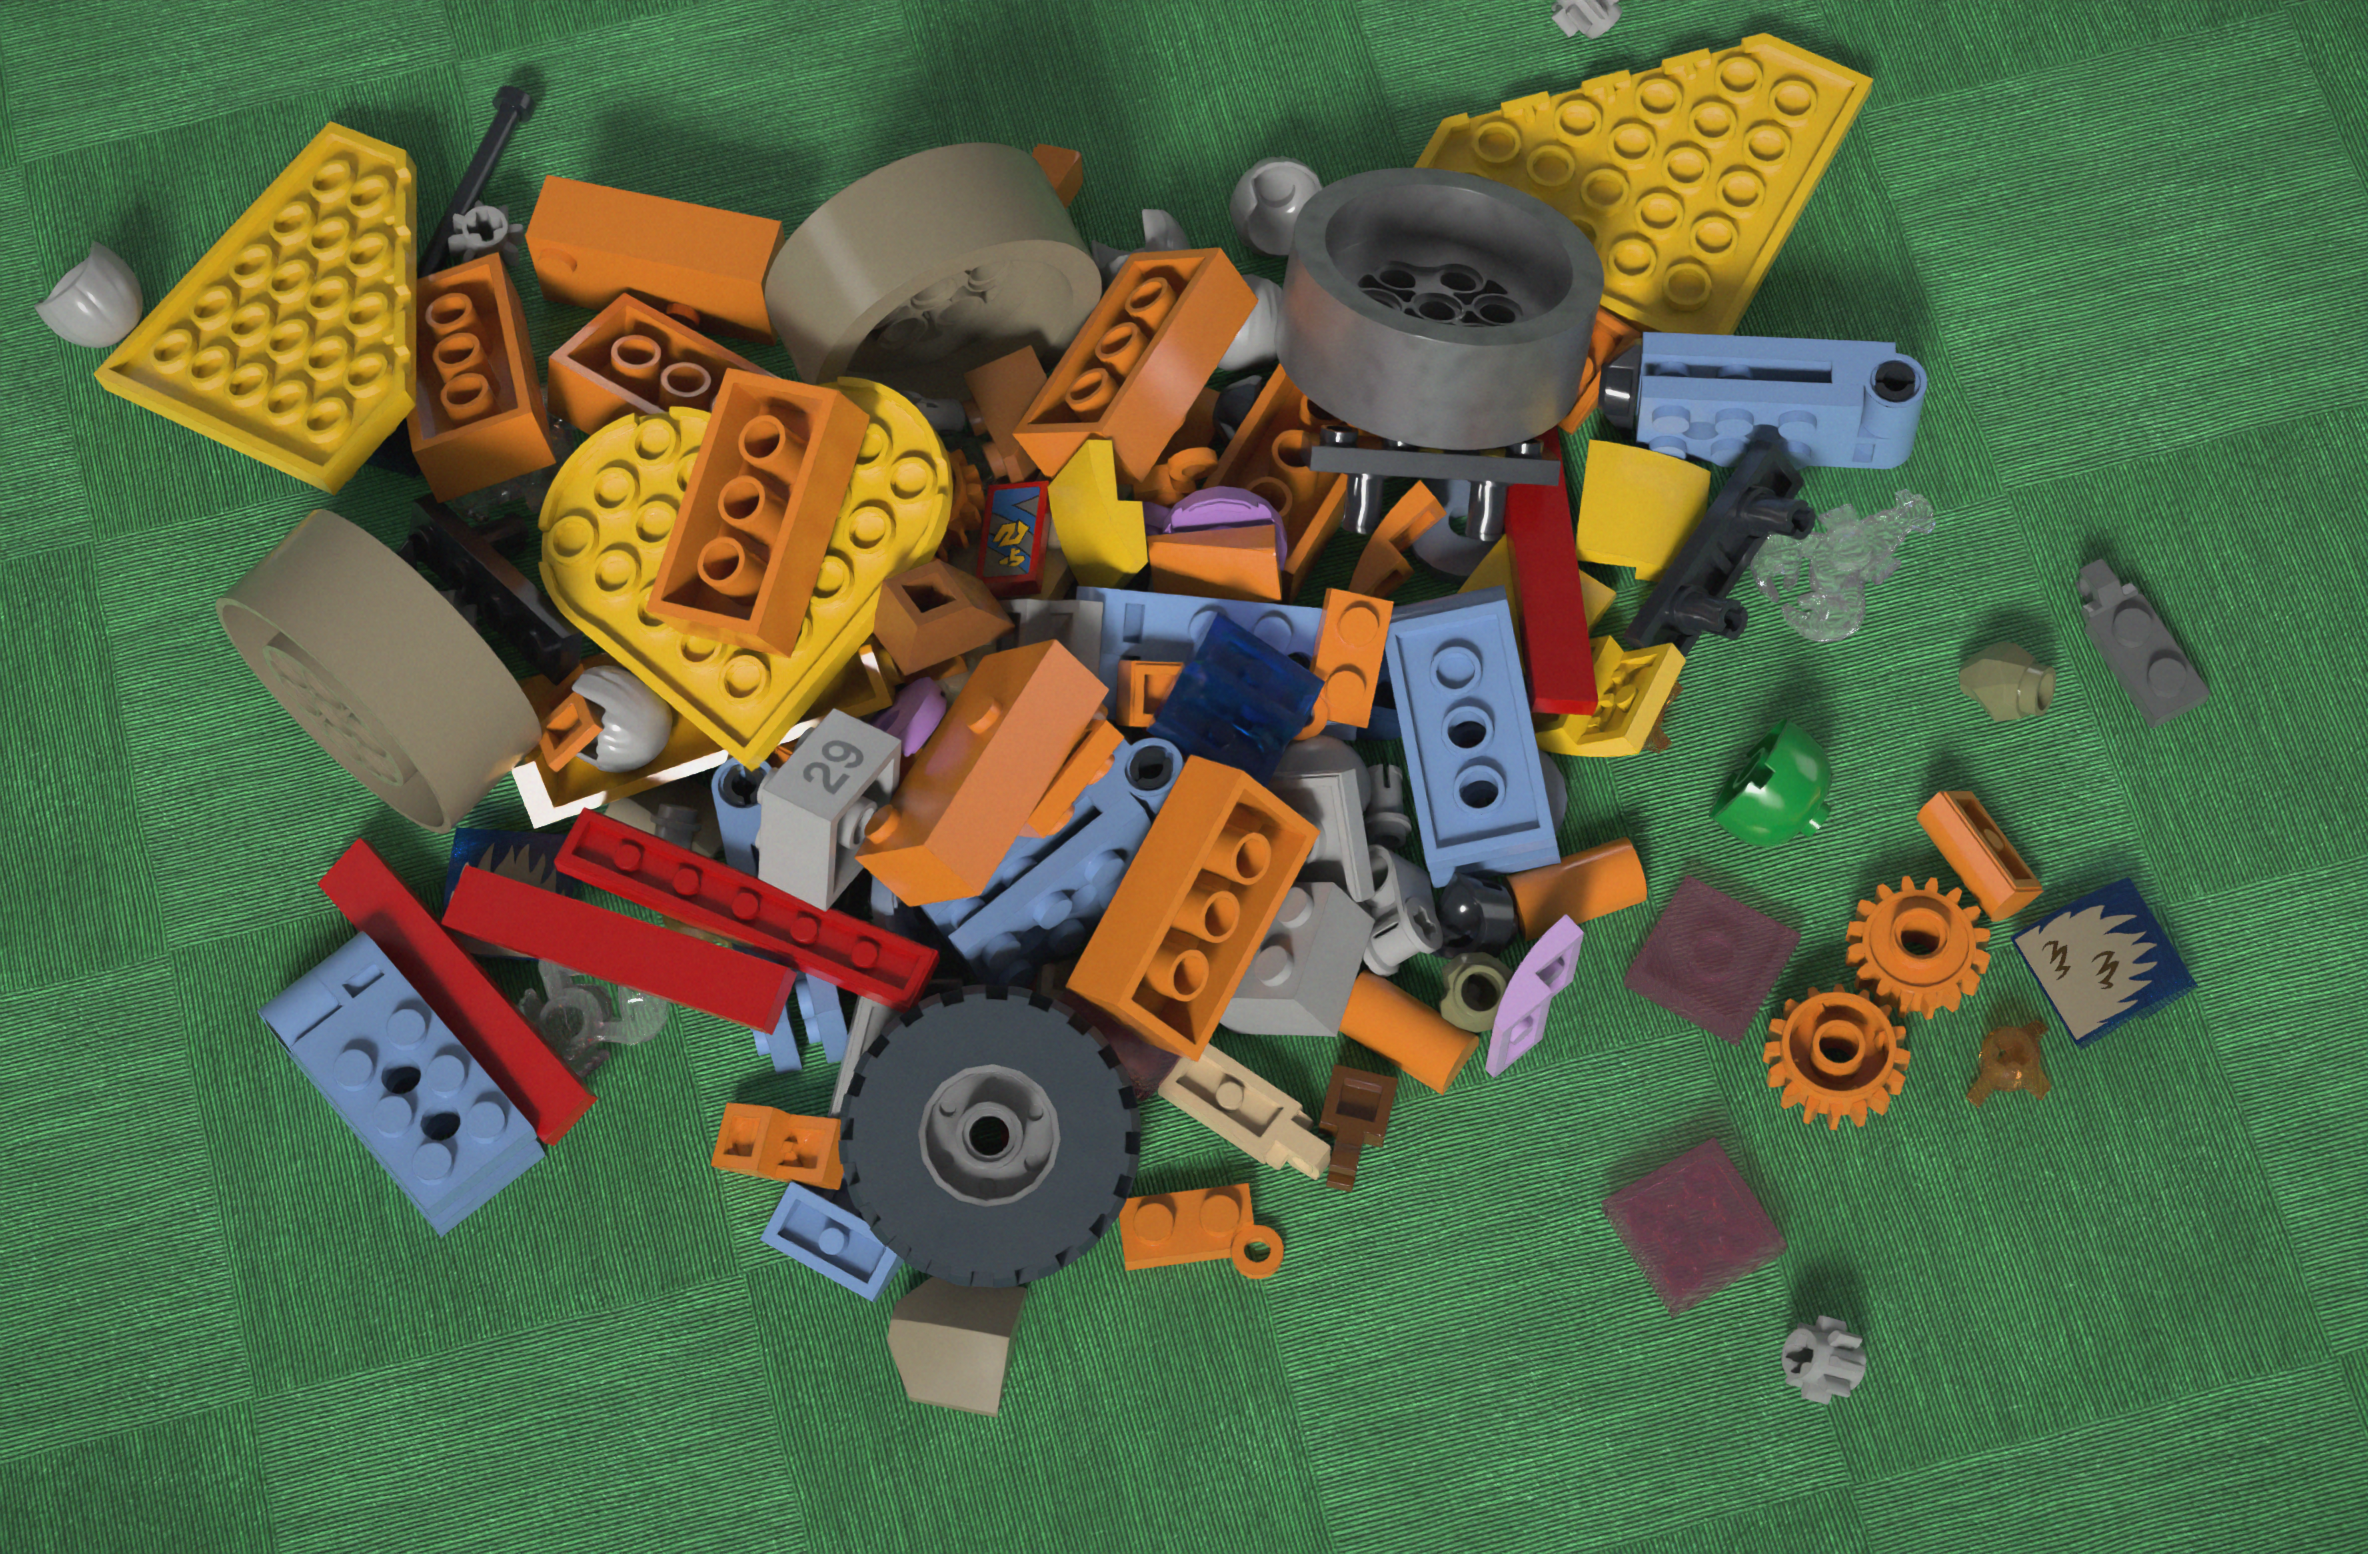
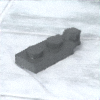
[2075,558,2210,729]

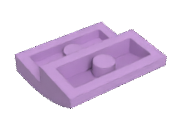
[1485,914,1584,1078]

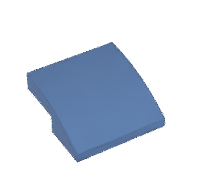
[760,1173,905,1303]

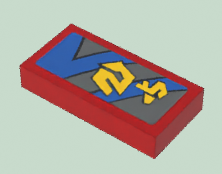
[975,480,1052,597]

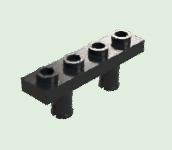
[1300,424,1561,541]
[1622,440,1816,658]
[407,493,583,686]

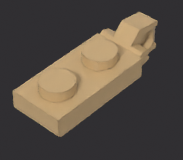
[1157,1043,1331,1181]

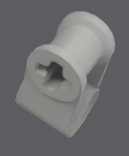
[1356,845,1443,978]

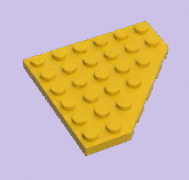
[1413,33,1873,336]
[93,121,417,496]

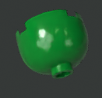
[1709,718,1832,847]

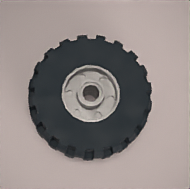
[838,984,1141,1288]

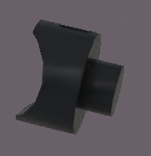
[1431,872,1519,961]

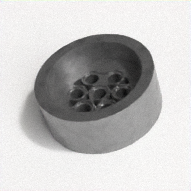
[1274,168,1604,450]

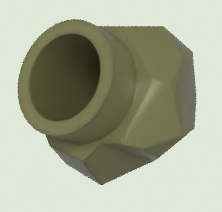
[1958,642,2056,721]
[1439,952,1513,1033]

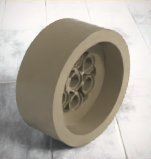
[764,142,1102,422]
[215,509,542,834]

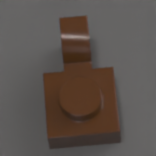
[1318,1064,1398,1193]

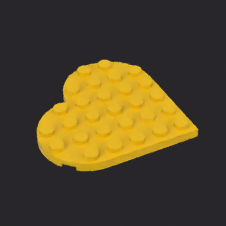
[538,377,953,772]

